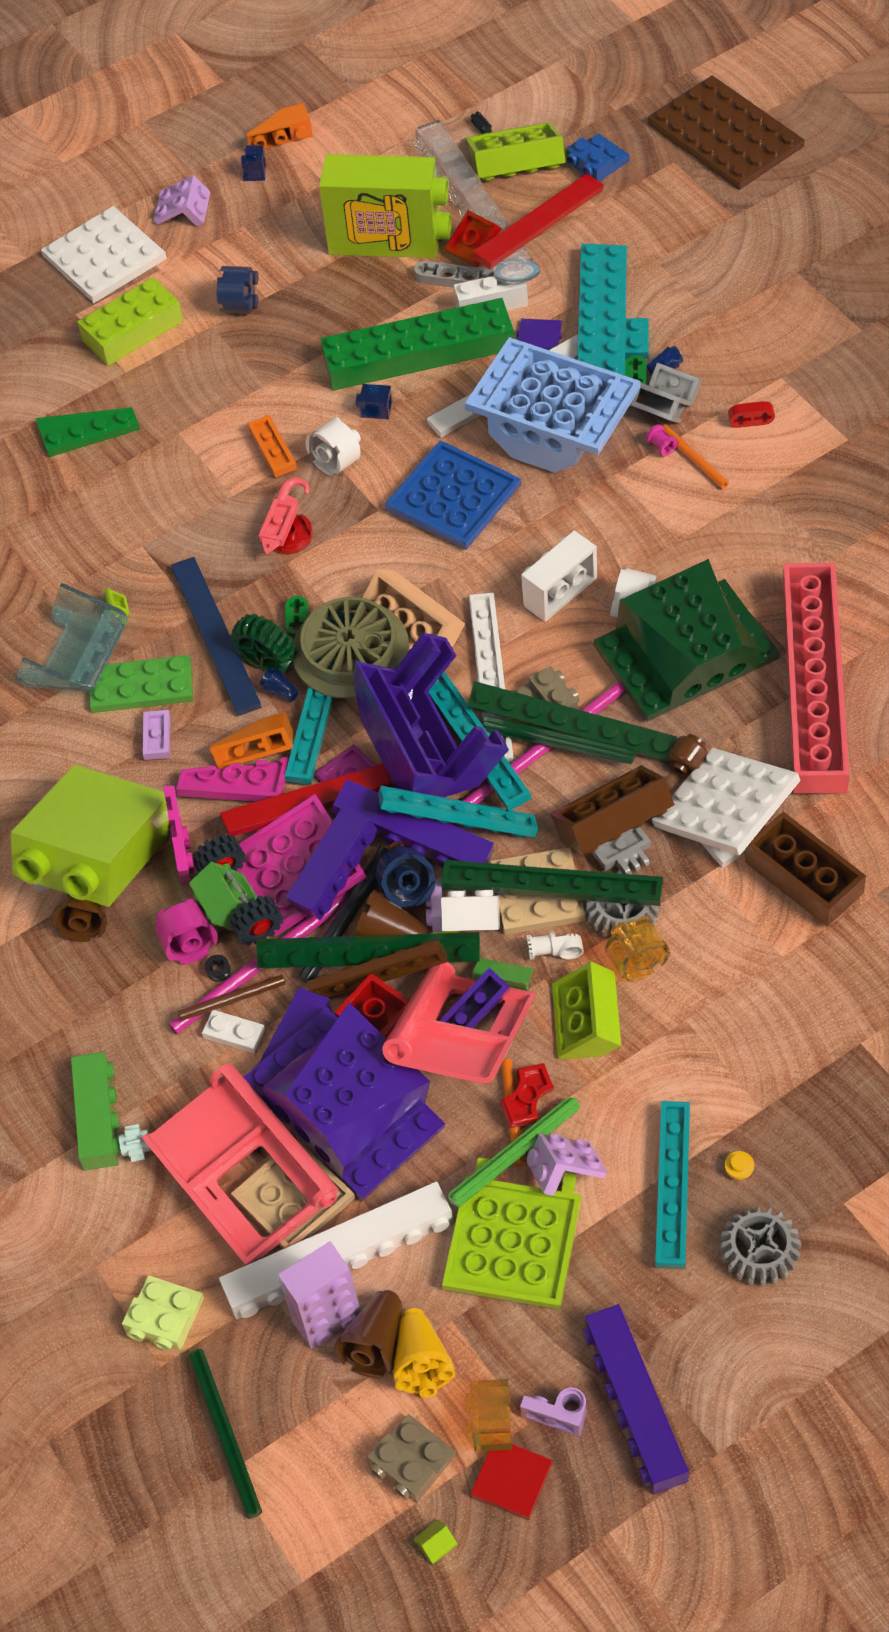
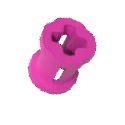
[646,424,678,457]

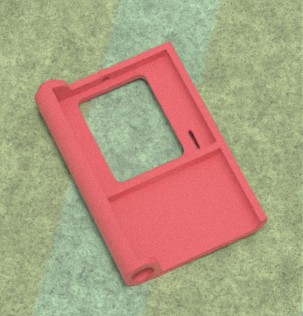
[382,962,537,1083]
[141,1063,338,1265]

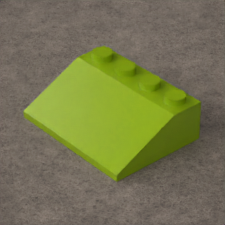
[465,121,566,180]

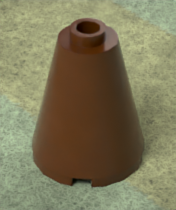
[353,890,429,936]
[52,893,107,942]
[334,1290,402,1378]

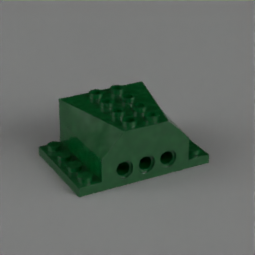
[593,559,780,722]

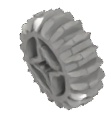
[586,870,660,942]
[720,1206,801,1287]

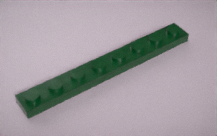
[467,681,677,764]
[441,860,664,906]
[256,932,480,968]

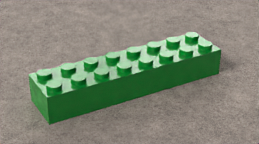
[320,298,515,391]

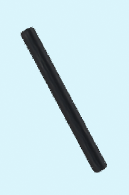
[299,846,388,983]

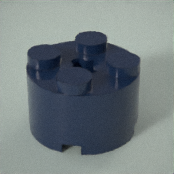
[217,266,259,314]
[375,846,436,907]

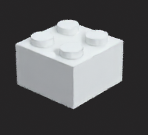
[441,890,500,931]

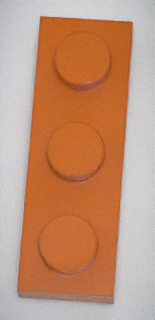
[248,415,297,478]

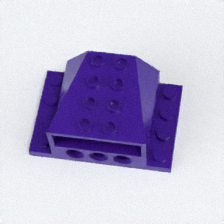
[244,1002,445,1202]

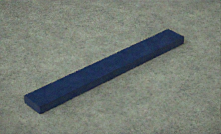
[171,557,262,716]

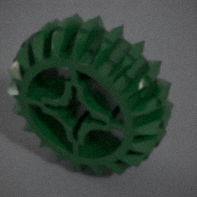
[230,613,297,674]

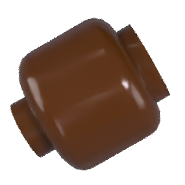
[668,734,708,775]

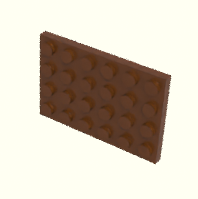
[648,75,805,190]

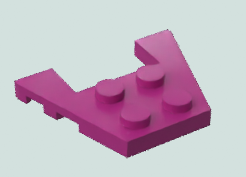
[163,785,195,885]

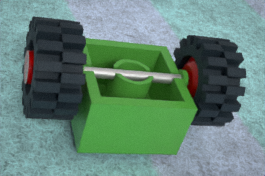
[189,834,283,945]

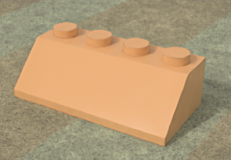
[355,570,465,650]

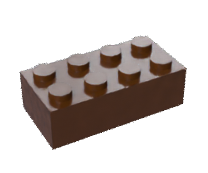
[550,765,675,855]
[745,811,866,927]

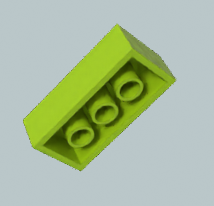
[77,277,183,366]

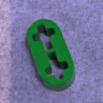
[625,355,646,396]
[285,596,309,641]

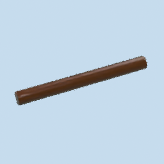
[178,975,285,1022]

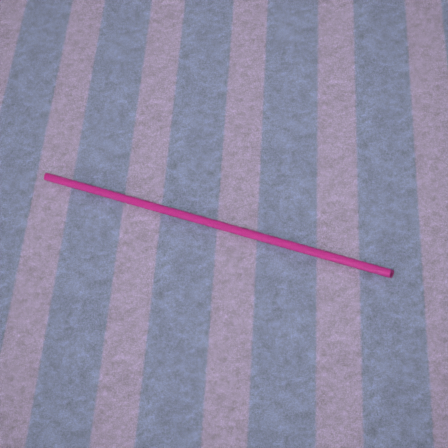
[169,681,626,1035]

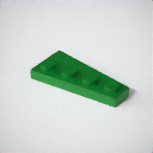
[36,407,140,457]

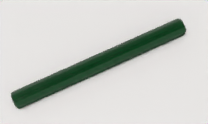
[483,716,635,764]
[188,1349,262,1519]

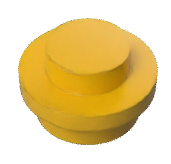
[725,1151,754,1180]

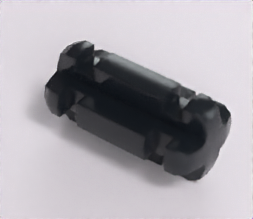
[471,111,492,134]

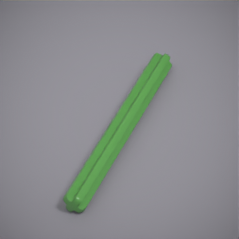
[448,1097,580,1207]

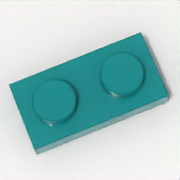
[625,318,649,359]

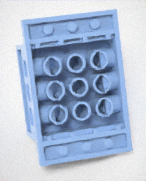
[465,337,641,473]

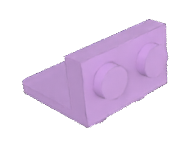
[154,175,211,227]
[527,1133,607,1196]

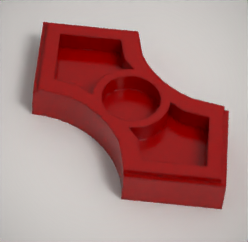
[500,1063,554,1129]

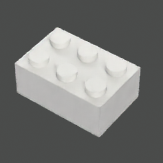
[521,530,597,622]

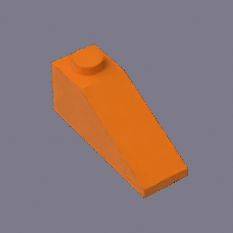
[210,712,294,769]

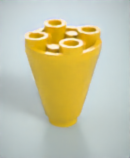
[393,1308,455,1398]

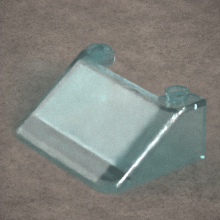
[16,583,127,691]

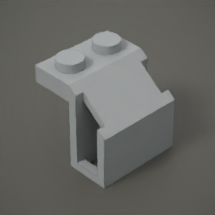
[630,363,702,423]

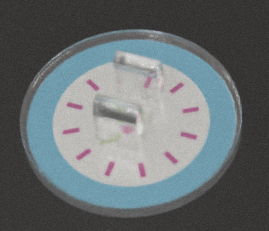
[494,256,540,283]

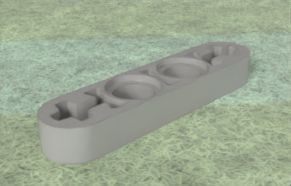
[414,261,497,288]

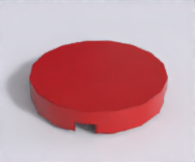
[273,514,313,555]

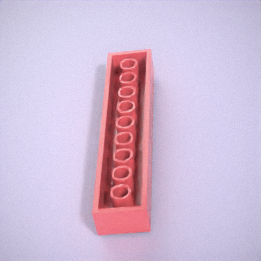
[782,563,849,793]

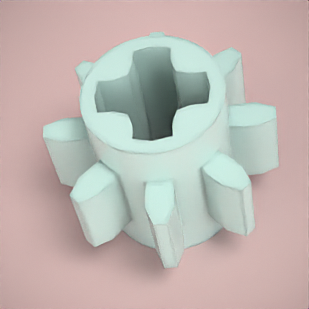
[119,1124,151,1162]

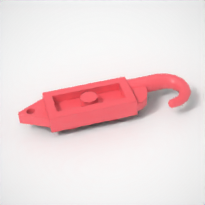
[258,478,310,555]

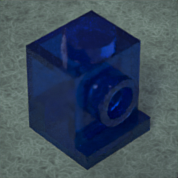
[241,145,267,181]

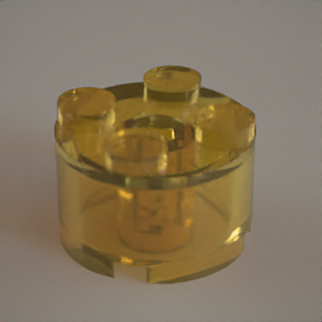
[605,916,670,982]

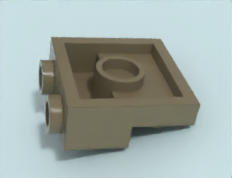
[513,666,579,709]
[367,1414,456,1503]

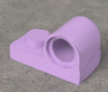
[520,1387,587,1437]

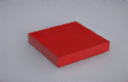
[444,210,502,267]
[471,1437,553,1520]

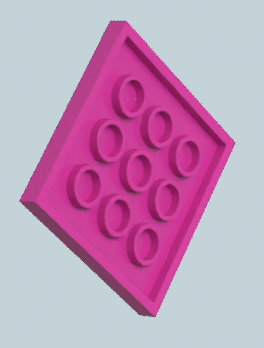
[237,794,367,936]

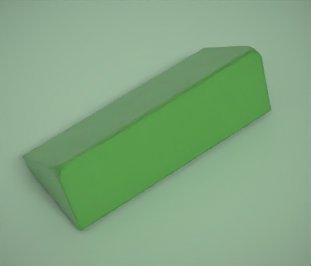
[472,958,533,991]

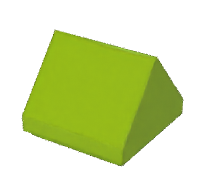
[104,588,130,621]
[413,1520,458,1565]

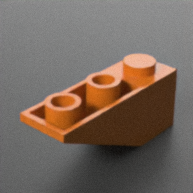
[246,103,313,153]

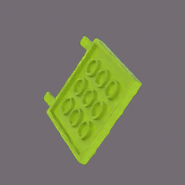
[442,1157,582,1310]

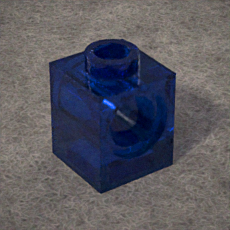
[356,384,393,420]

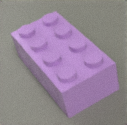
[278,1241,360,1349]

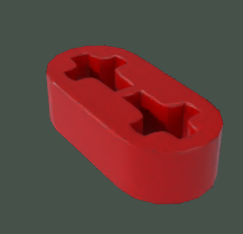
[728,401,775,428]

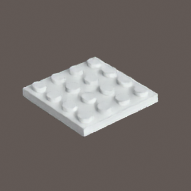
[41,206,167,303]
[652,747,800,856]

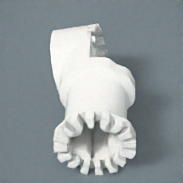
[526,931,584,960]

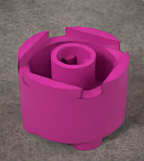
[154,899,218,964]

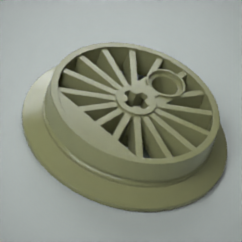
[293,597,409,699]

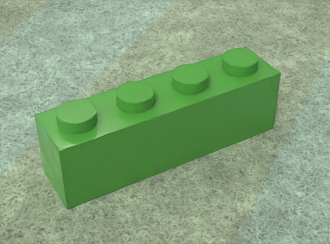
[71,1052,121,1171]

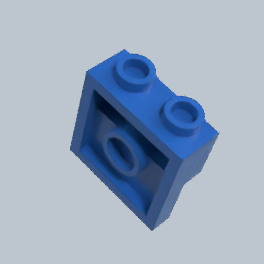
[566,133,629,181]

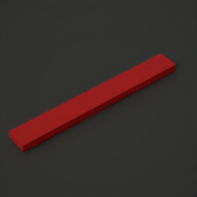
[472,173,604,269]
[220,764,394,837]

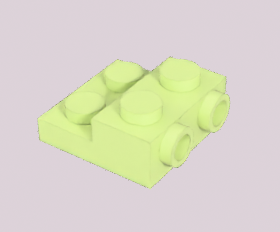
[122,1275,204,1351]

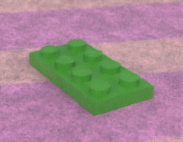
[89,655,194,713]

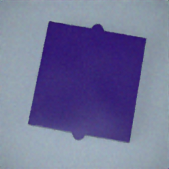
[517,318,562,350]

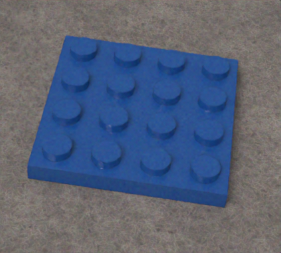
[385,440,521,550]

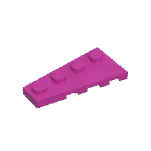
[176,757,289,802]

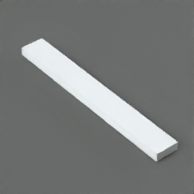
[427,334,578,438]
[469,592,514,763]

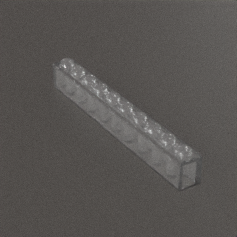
[414,120,533,270]

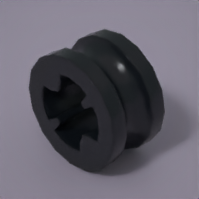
[204,954,231,982]

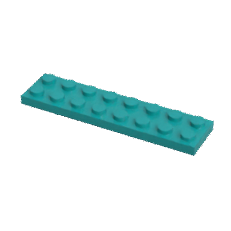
[577,243,627,376]

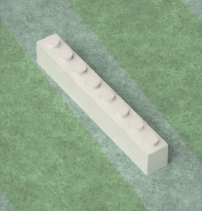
[219,1181,453,1320]

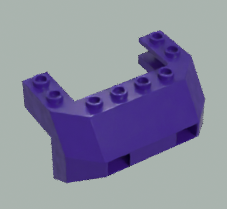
[353,632,509,798]

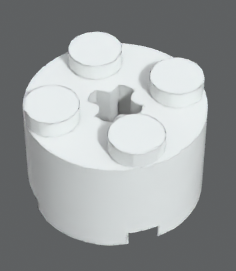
[305,417,361,476]
[610,567,657,618]

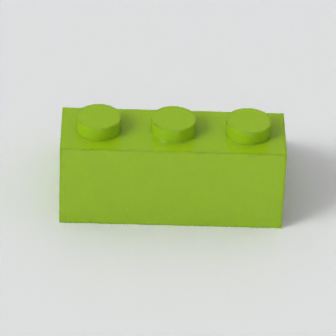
[552,961,621,1059]

